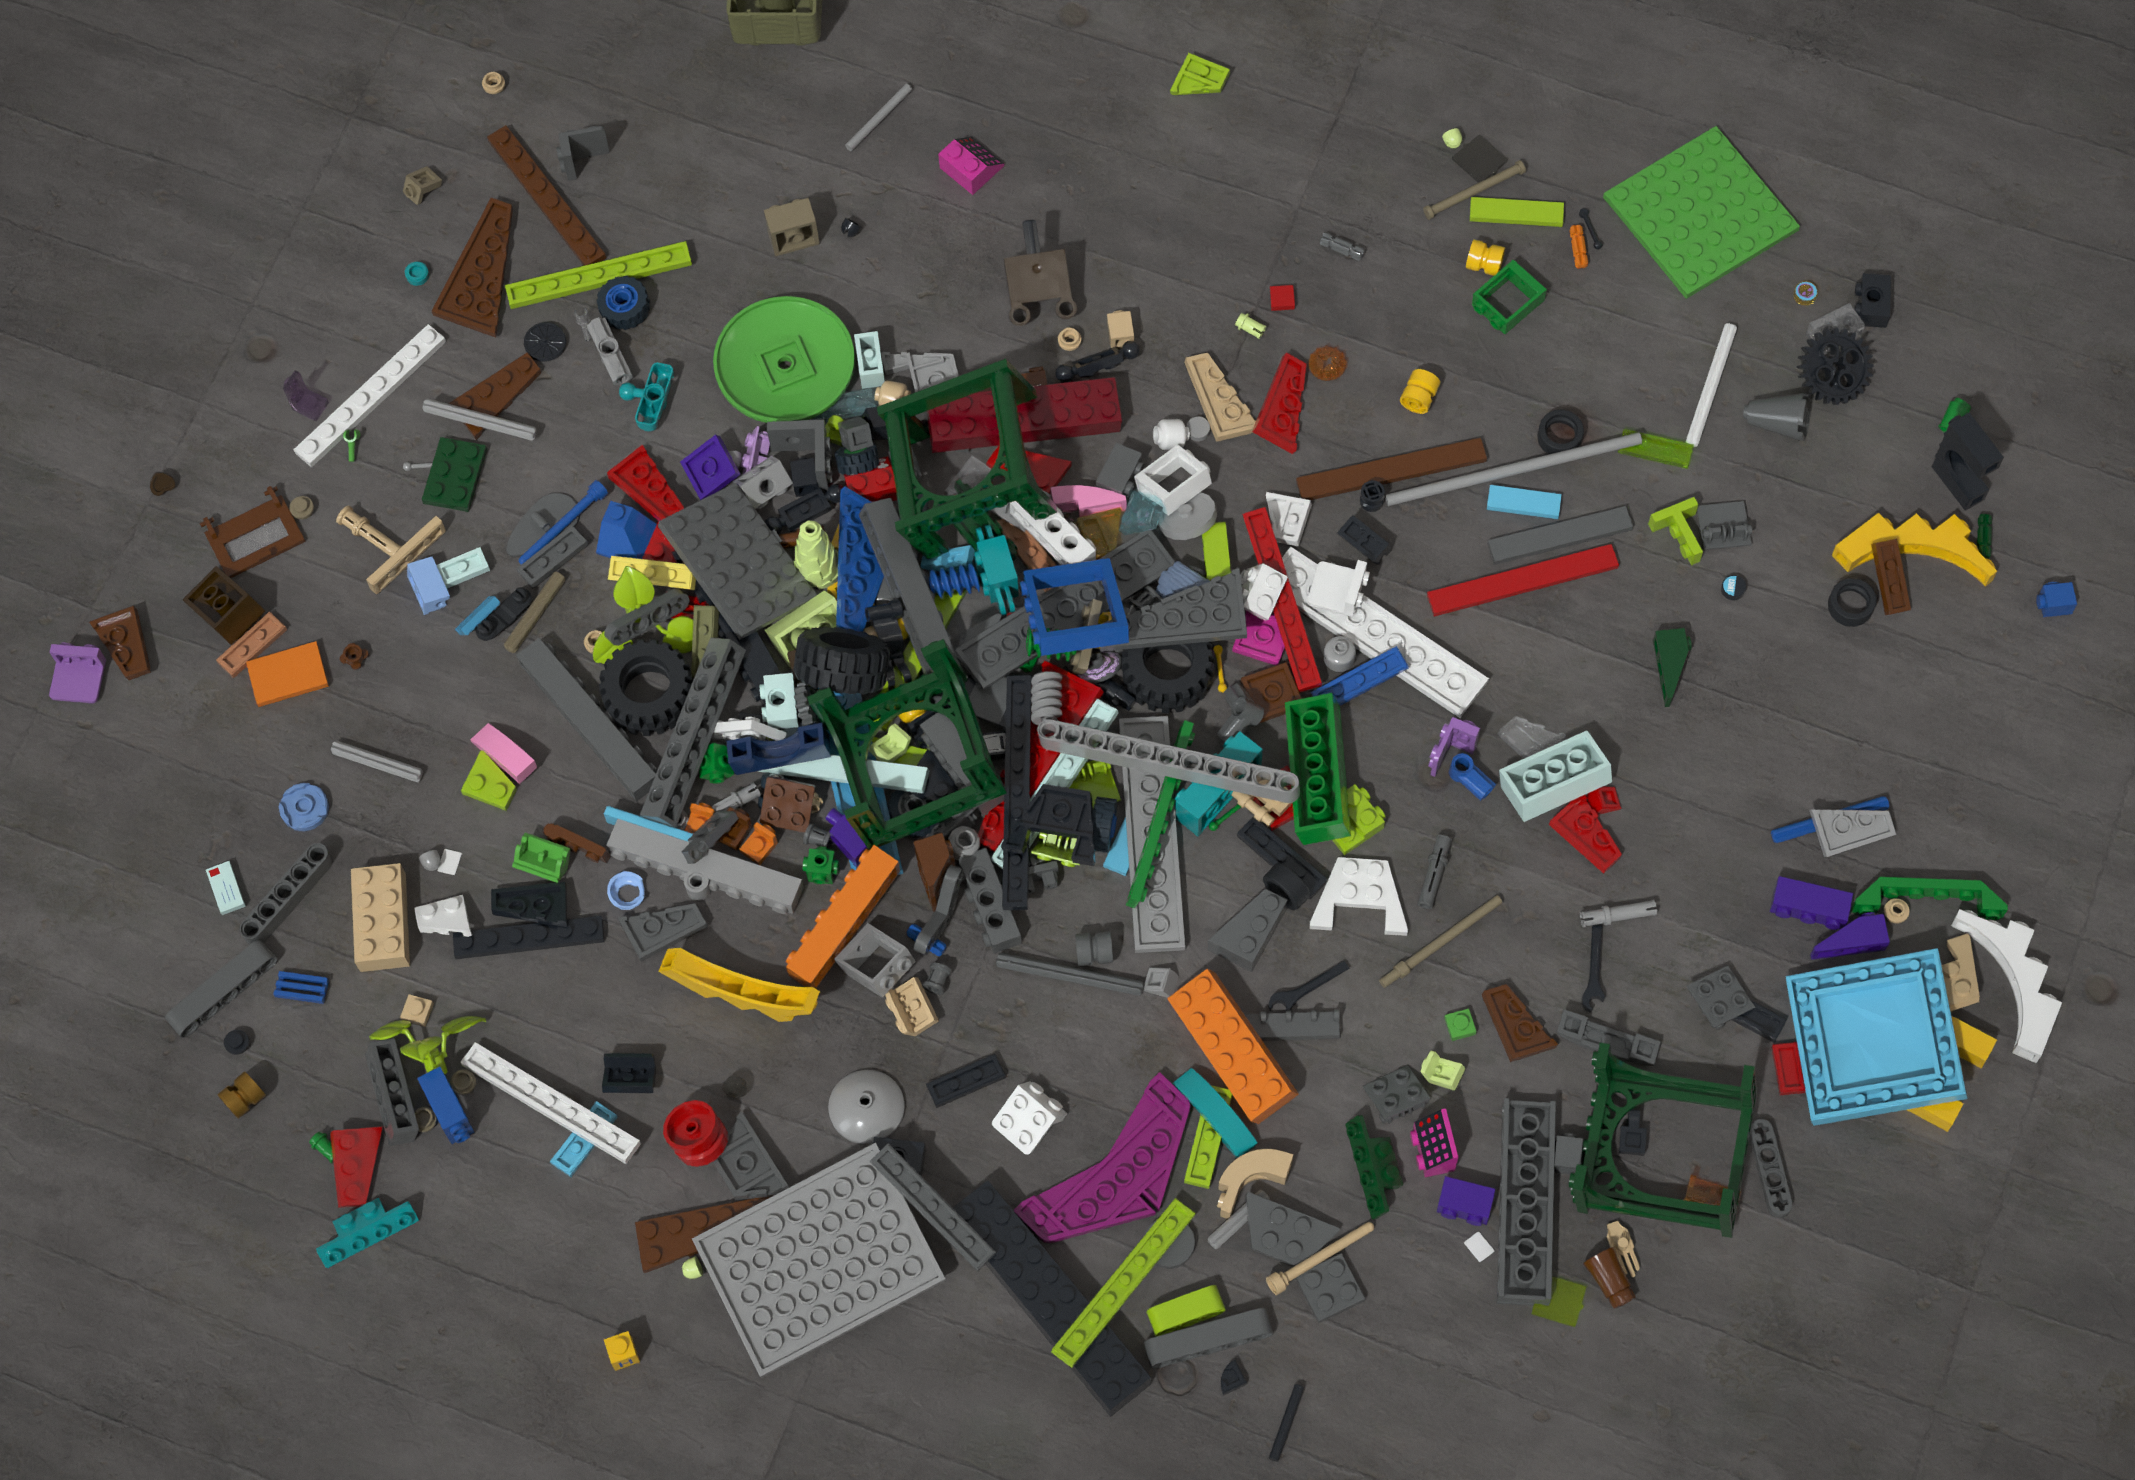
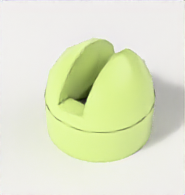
[1442,128,1462,148]
[682,1256,703,1279]

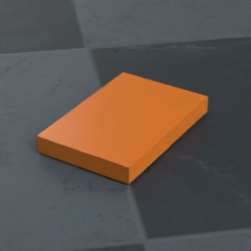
[246,641,329,707]

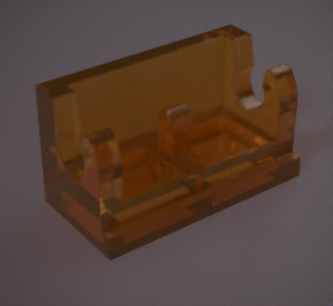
[1684,1174,1742,1206]

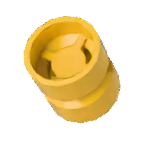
[1466,239,1505,276]
[1400,369,1440,414]

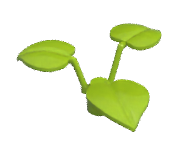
[593,566,693,664]
[369,1016,487,1074]

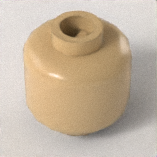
[875,380,911,406]

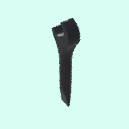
[1581,925,1605,1013]
[1269,961,1350,1011]

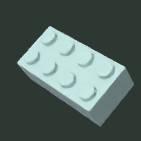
[1499,731,1612,822]

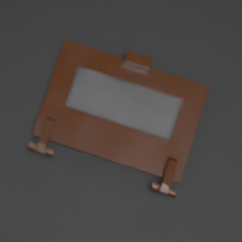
[200,486,306,578]

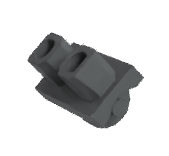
[1028,853,1059,894]

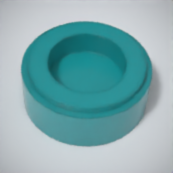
[405,262,429,286]

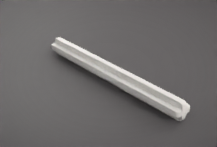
[1686,323,1737,447]

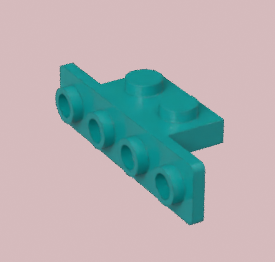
[316,1198,419,1268]

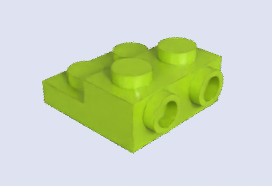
[1332,784,1386,855]

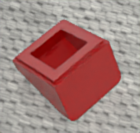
[1586,787,1621,815]

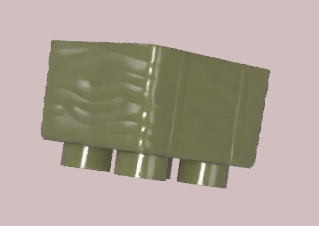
[727,0,822,45]

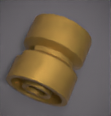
[217,1071,266,1119]

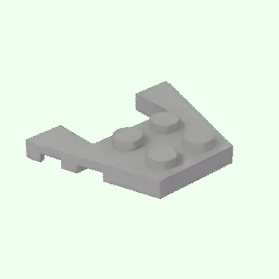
[881,352,959,424]

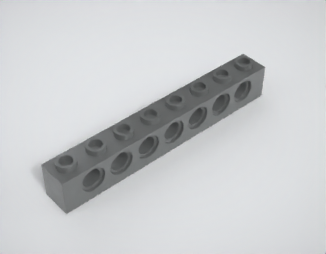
[640,638,746,828]

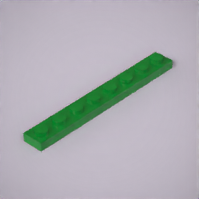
[1126,720,1195,908]

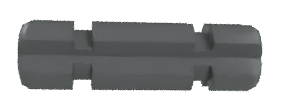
[1320,232,1365,261]

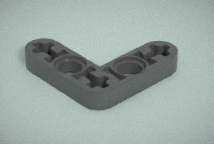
[914,865,964,955]

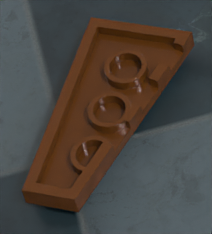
[449,353,541,441]

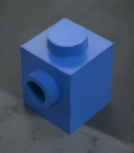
[2036,582,2077,617]

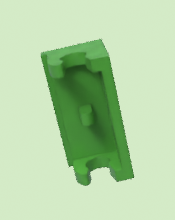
[512,833,570,883]

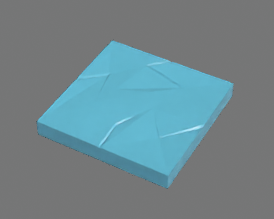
[1785,948,1968,1126]

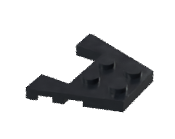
[1001,784,1095,866]

